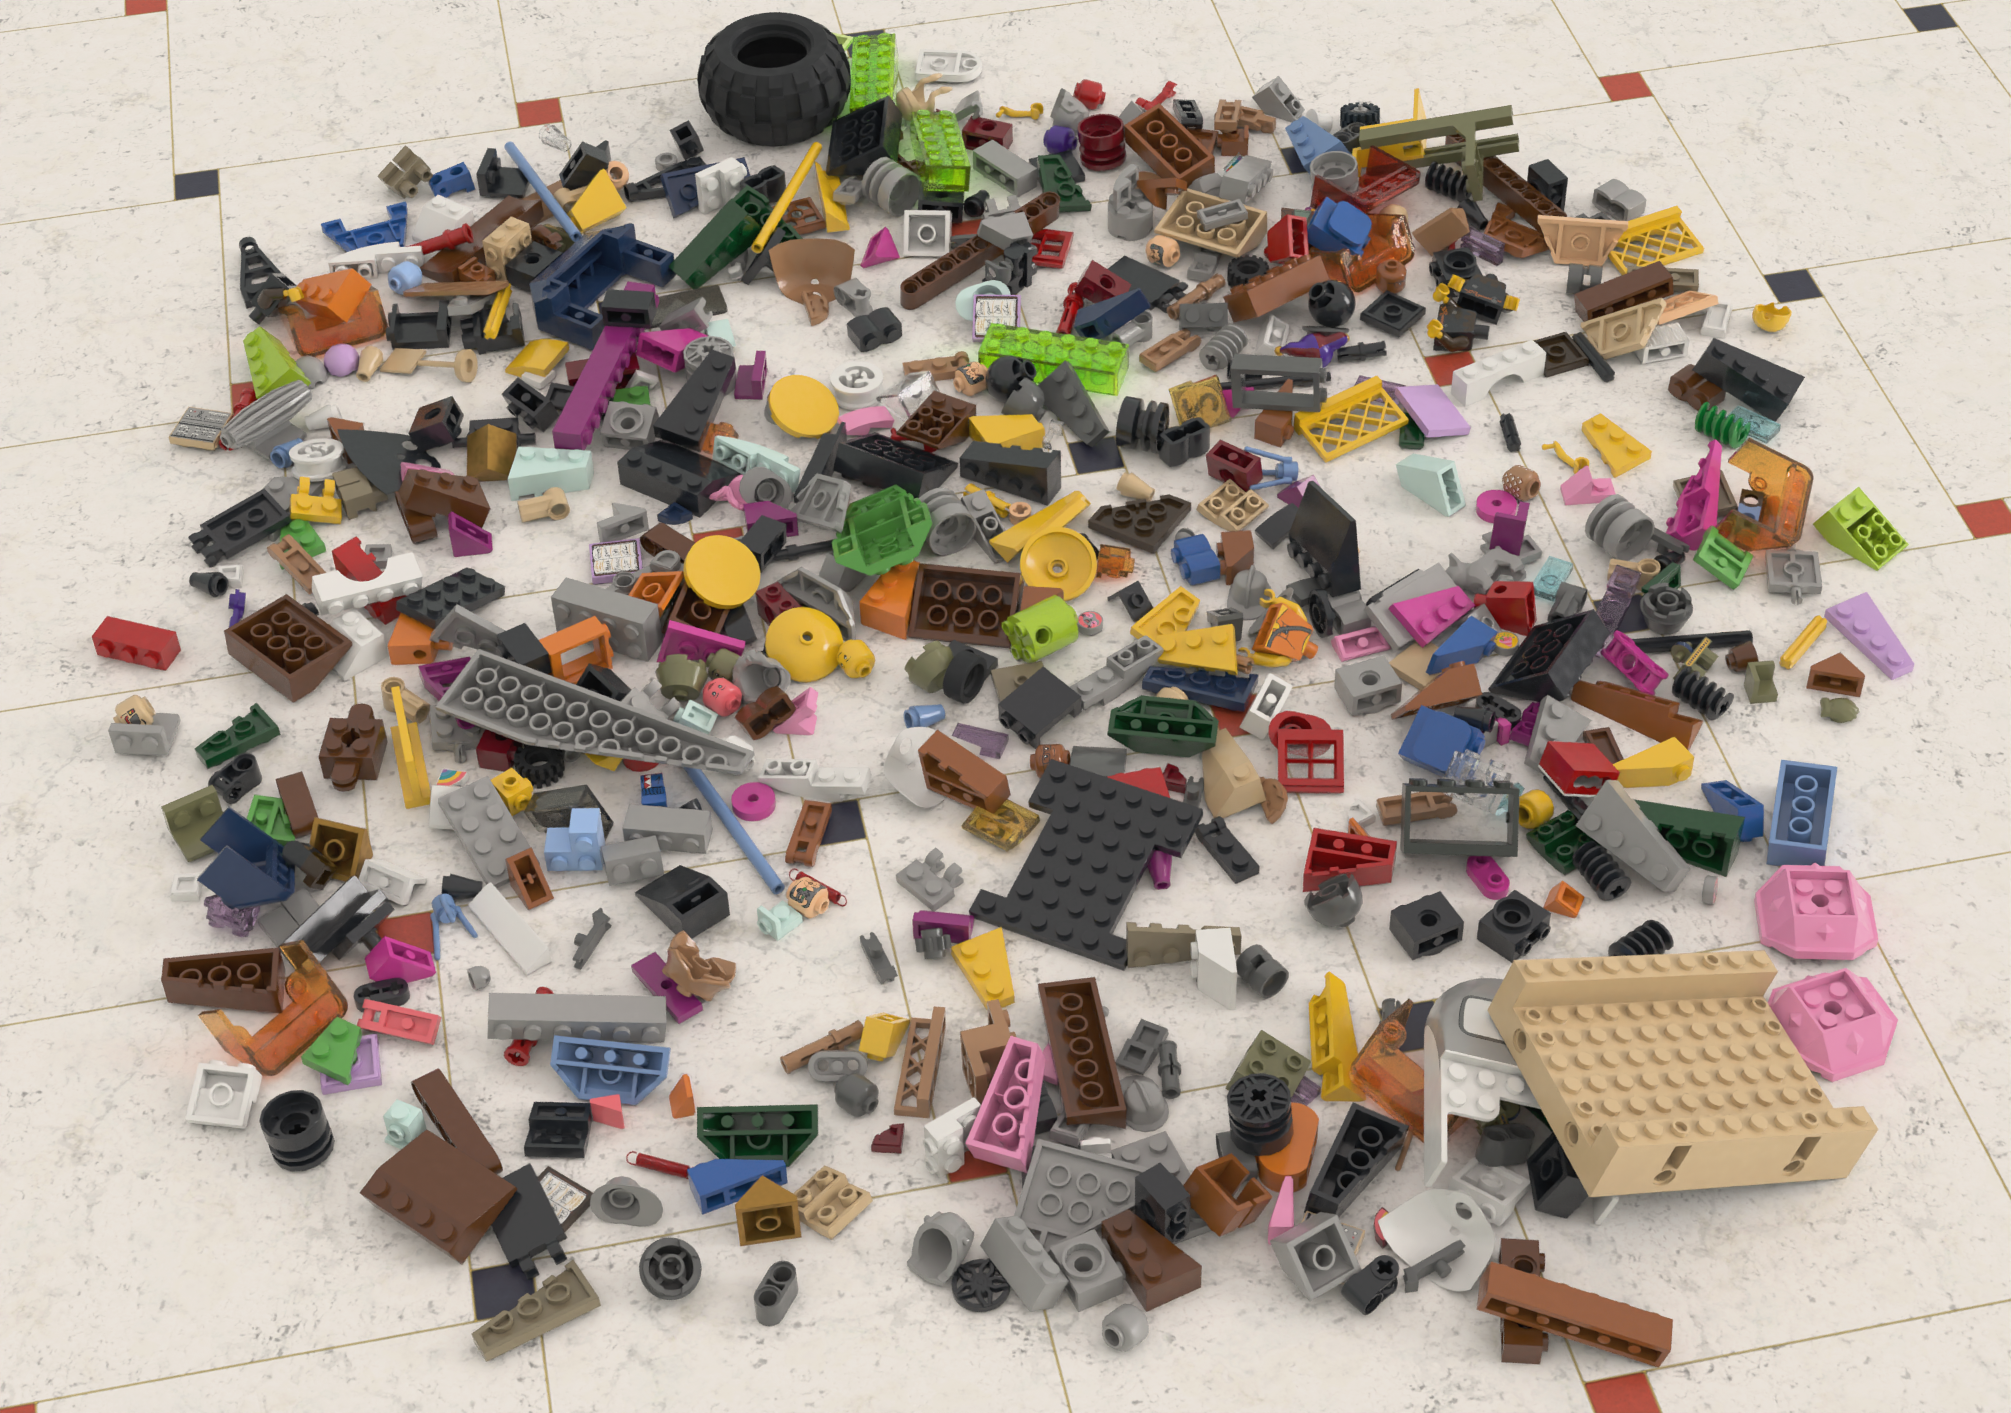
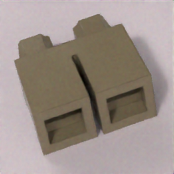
[377,145,433,199]
[332,467,388,520]

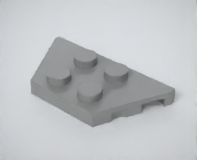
[785,473,851,533]
[263,477,325,542]

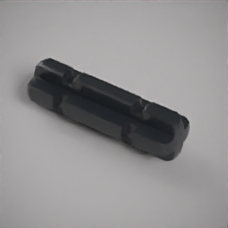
[1499,413,1521,452]

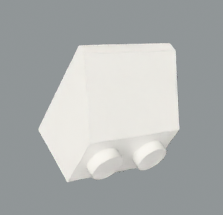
[412,195,475,251]
[904,210,952,257]
[330,608,388,681]
[1190,928,1237,1010]

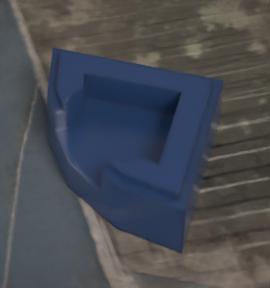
[657,502,693,525]

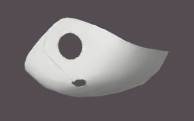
[884,727,981,808]
[1378,1188,1495,1292]

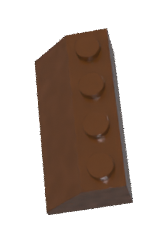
[661,537,730,634]

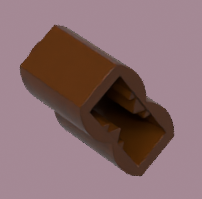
[1668,364,1726,411]
[735,686,796,740]

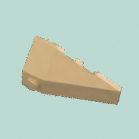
[1202,728,1266,818]

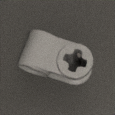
[834,278,873,317]

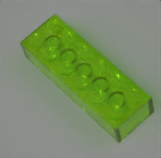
[849,33,899,113]
[910,110,971,192]
[978,323,1129,396]

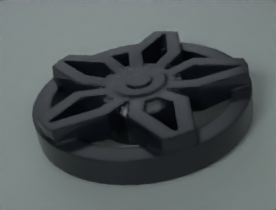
[1308,589,1336,638]
[951,1258,1010,1312]

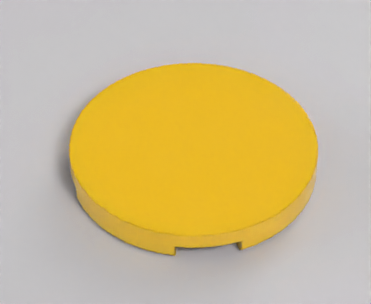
[768,375,839,439]
[683,535,760,609]

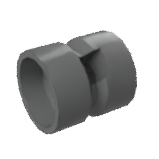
[1566,263,1603,294]
[1236,944,1289,999]

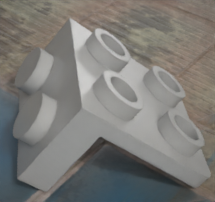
[108,713,181,756]

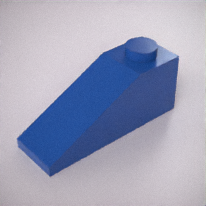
[1426,616,1498,675]
[1701,780,1764,842]
[687,1159,788,1215]

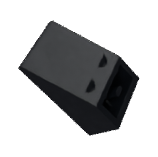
[635,865,730,939]

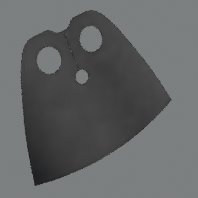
[337,429,441,495]

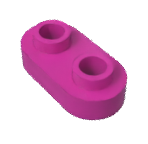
[1466,856,1510,900]

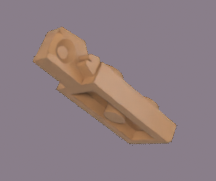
[1214,106,1276,134]

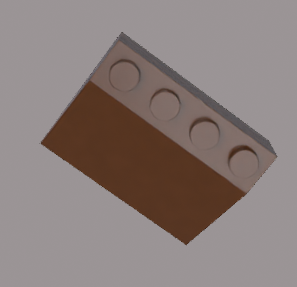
[908,563,1024,648]
[224,594,352,703]
[360,1129,517,1265]

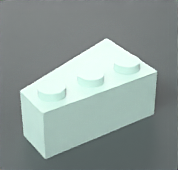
[508,447,594,501]

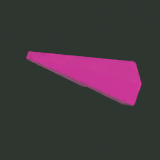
[1665,439,1722,551]

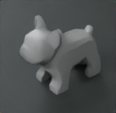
[1445,546,1526,595]

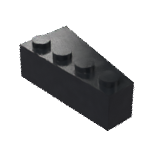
[653,349,736,453]

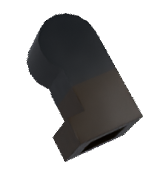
[282,841,338,890]

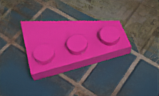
[1388,586,1475,648]
[657,620,746,663]

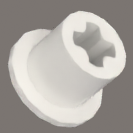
[1305,109,1333,133]

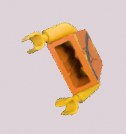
[1238,589,1318,668]

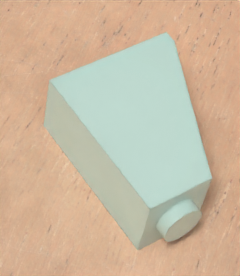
[1396,453,1466,517]

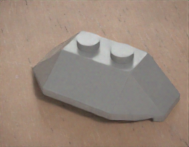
[776,567,856,641]

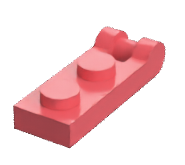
[357,999,442,1045]

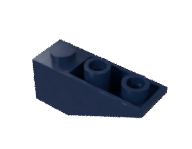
[1074,288,1151,344]

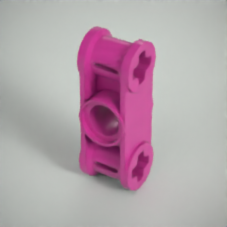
[1600,630,1669,695]

